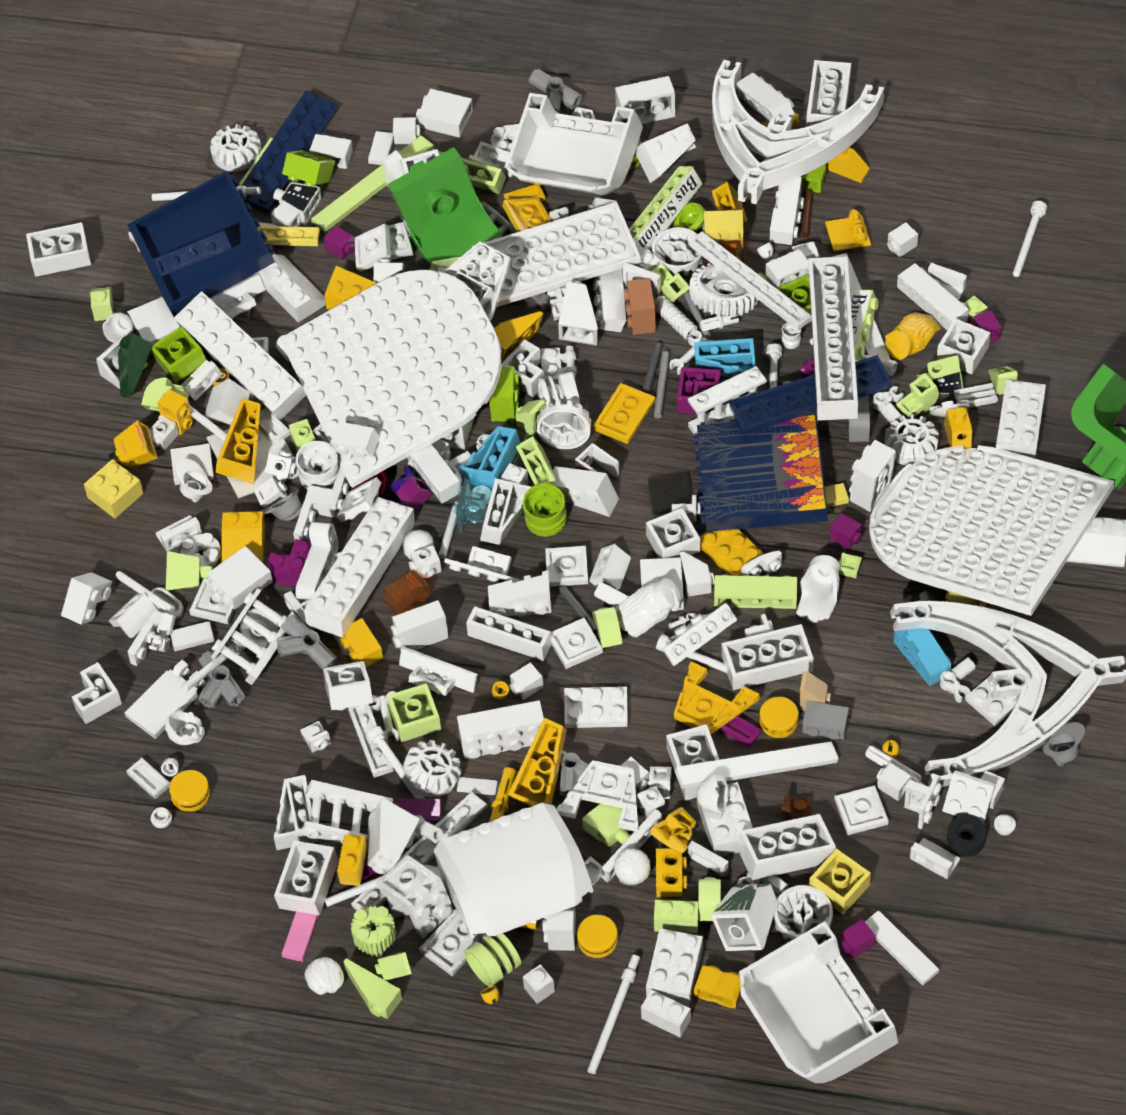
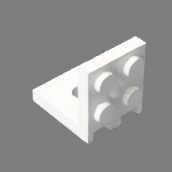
[376,855,454,938]

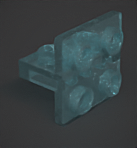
[454,479,487,533]

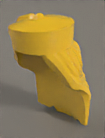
[885,312,941,360]

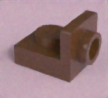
[781,793,812,821]

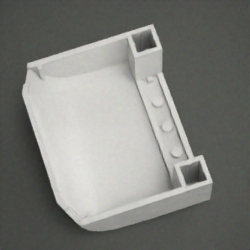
[505,93,643,195]
[434,803,594,937]
[739,921,899,1083]

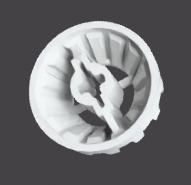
[210,124,261,172]
[652,227,703,276]
[537,400,591,449]
[884,414,939,465]
[403,740,461,797]
[774,885,833,940]

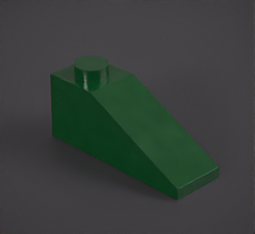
[118,333,153,398]

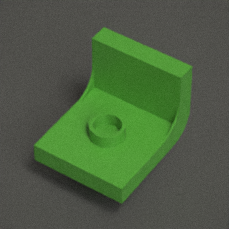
[387,147,502,267]
[1071,364,1126,489]

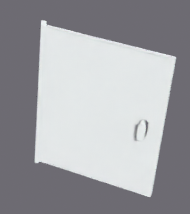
[206,428,299,498]

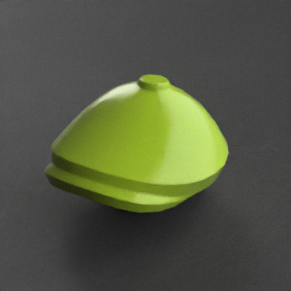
[673,202,706,232]

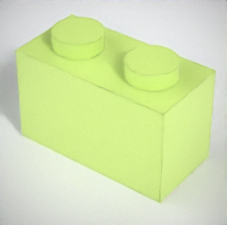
[654,900,699,933]

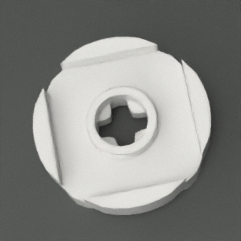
[491,124,519,152]
[180,533,221,568]

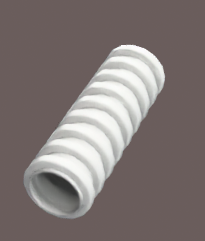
[654,295,697,340]

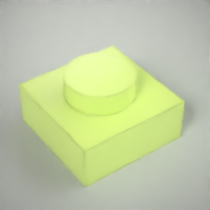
[964,296,988,321]
[839,553,862,578]

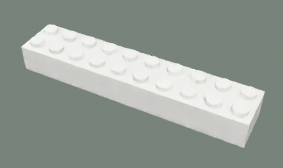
[809,257,858,420]

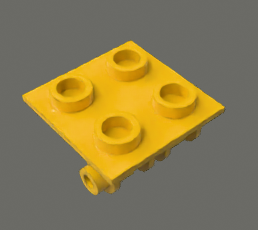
[825,210,871,252]

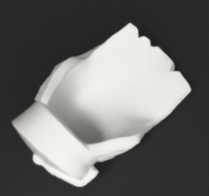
[796,555,840,623]
[615,578,681,637]

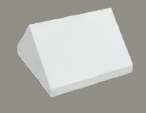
[96,334,148,389]
[204,379,251,425]

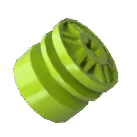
[523,483,567,537]

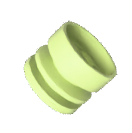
[464,933,521,987]

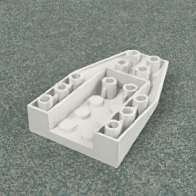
[443,242,511,321]

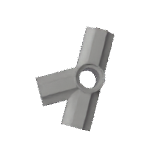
[529,69,582,113]
[276,614,337,670]
[198,651,245,708]
[559,751,589,798]

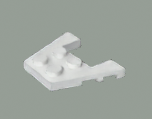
[557,760,638,832]

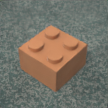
[624,278,656,335]

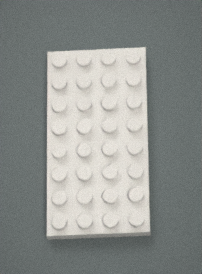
[472,202,641,307]

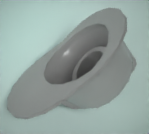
[260,489,303,521]
[1043,722,1085,767]

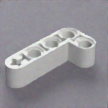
[296,522,338,600]

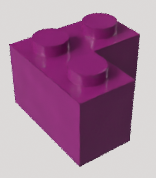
[677,367,721,414]
[266,539,312,587]

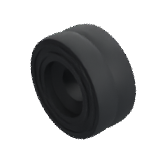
[947,815,986,857]

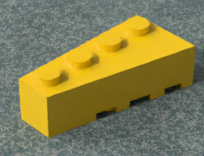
[324,266,377,310]
[216,398,260,484]
[508,718,567,807]

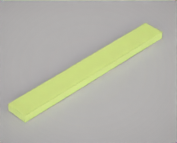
[311,136,434,233]

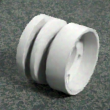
[537,372,580,406]
[296,441,340,491]

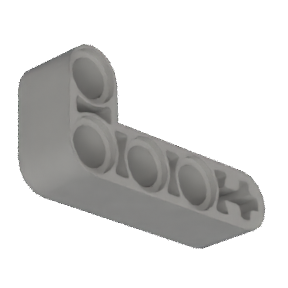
[849,395,870,442]

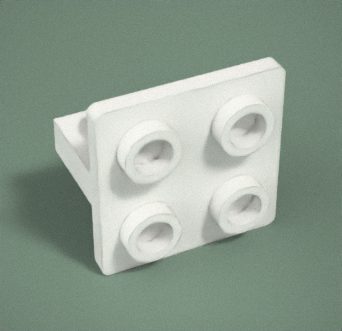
[904,774,942,829]

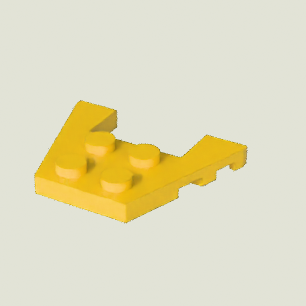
[674,661,760,735]

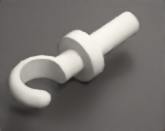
[668,613,696,628]

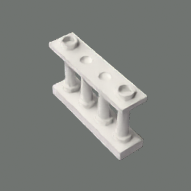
[688,366,767,434]
[211,589,298,685]
[300,780,393,847]

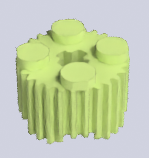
[351,906,397,957]

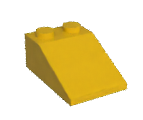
[493,311,543,364]
[222,512,265,563]

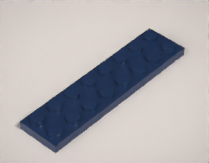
[241,90,339,214]
[729,355,892,435]

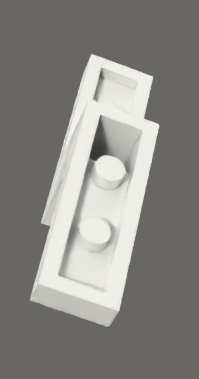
[293,466,349,541]

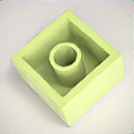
[387,683,441,742]

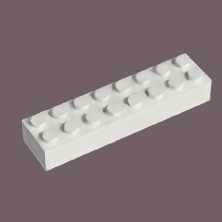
[174,291,306,420]
[304,497,415,638]

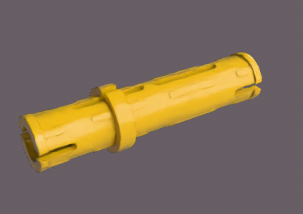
[489,767,516,822]

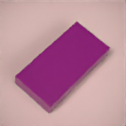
[718,716,762,748]
[398,798,441,820]

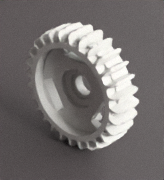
[689,263,759,318]

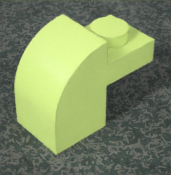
[651,263,690,303]
[896,374,939,419]
[141,378,189,411]
[592,607,622,648]
[699,877,721,921]

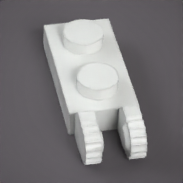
[128,611,162,666]

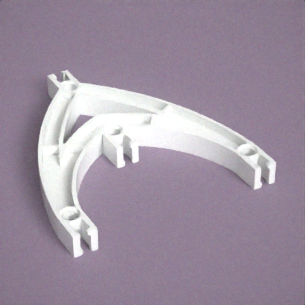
[712,60,884,204]
[890,601,1126,787]

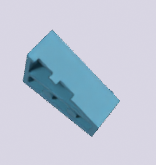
[694,338,756,378]
[458,426,520,489]
[894,612,951,687]

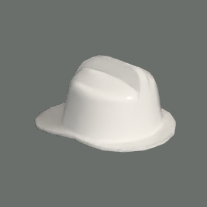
[175,459,212,503]

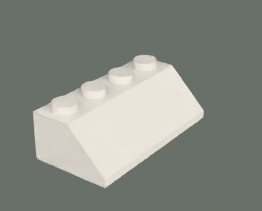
[253,254,326,323]
[1066,517,1126,567]

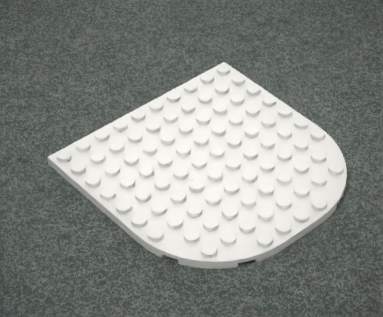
[279,270,502,488]
[869,446,1114,616]

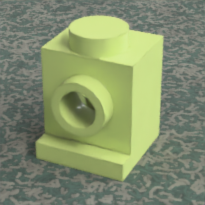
[289,419,316,452]

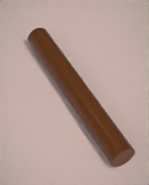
[801,189,813,238]

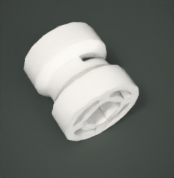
[782,322,801,349]

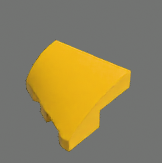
[650,807,696,853]

